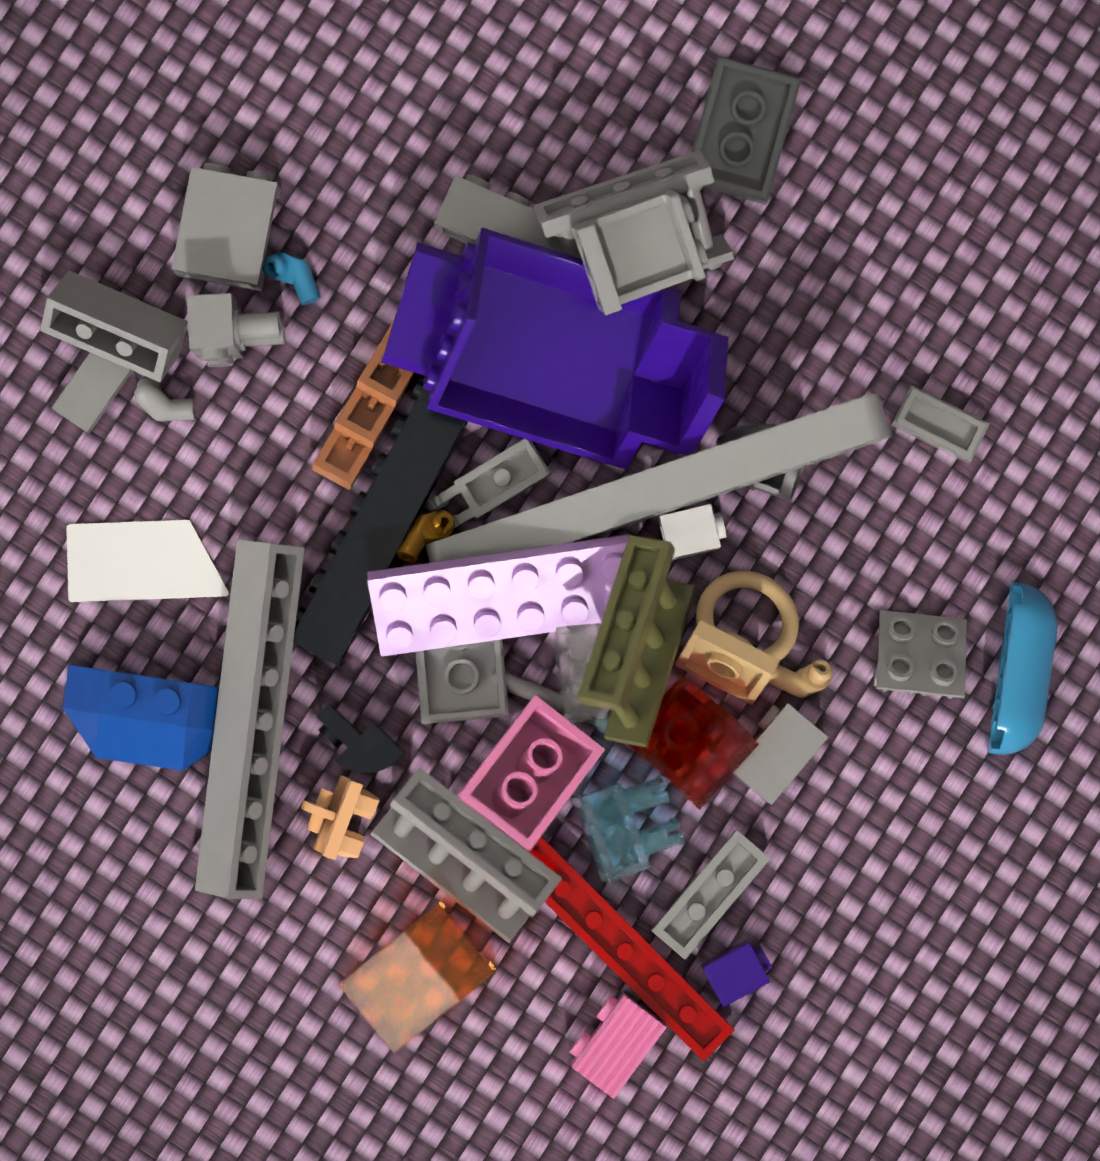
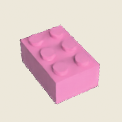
[457,695,605,852]

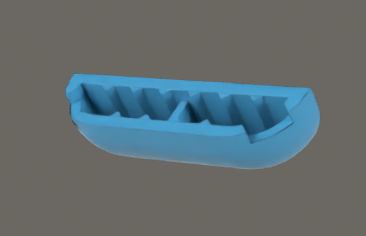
[987,581,1058,755]

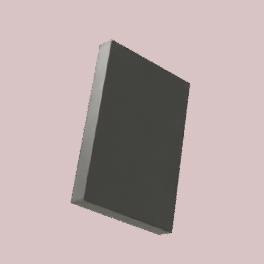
[691,56,802,205]

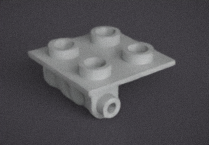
[873,610,967,699]

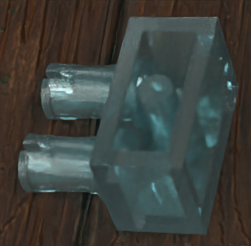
[572,776,684,883]

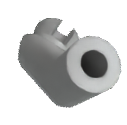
[134,377,196,422]

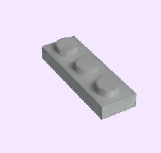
[651,830,770,959]

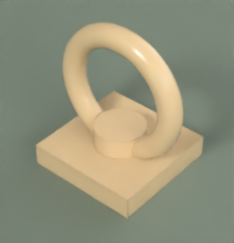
[675,571,799,705]

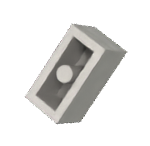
[729,703,829,805]

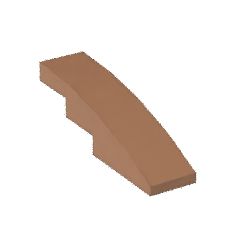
[312,323,416,490]

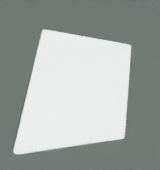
[67,520,229,602]

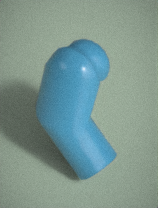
[263,252,321,306]

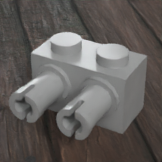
[187,293,285,367]

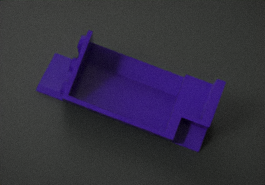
[381,227,729,470]

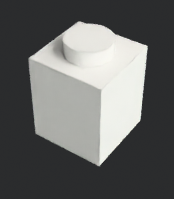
[658,504,726,560]

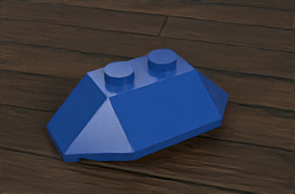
[62,665,219,771]

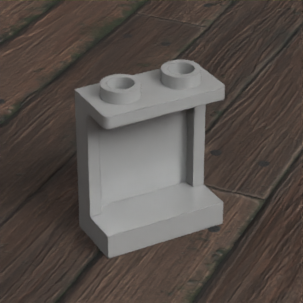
[171,163,281,292]
[570,190,708,315]

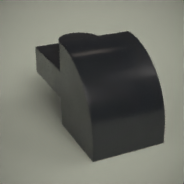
[317,704,406,773]

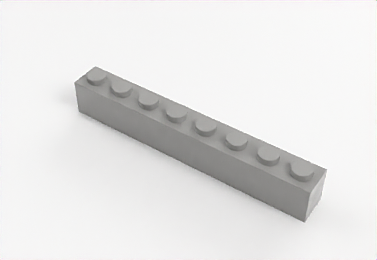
[195,540,305,899]

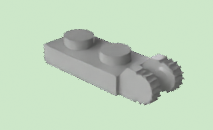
[426,439,551,532]

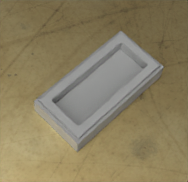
[51,353,133,434]
[891,385,990,464]

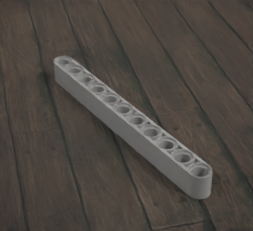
[424,393,892,563]

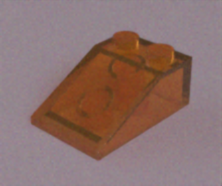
[338,900,496,1053]

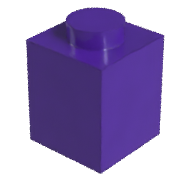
[700,940,772,1007]

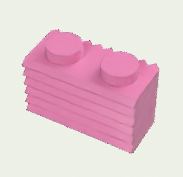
[569,992,667,1099]

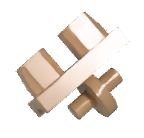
[301,775,380,860]

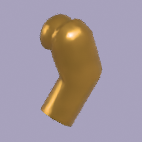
[396,510,455,564]

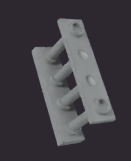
[533,150,734,271]
[370,767,562,943]

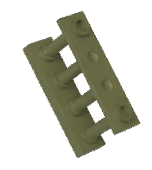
[577,535,697,747]

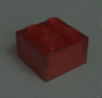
[627,675,759,810]

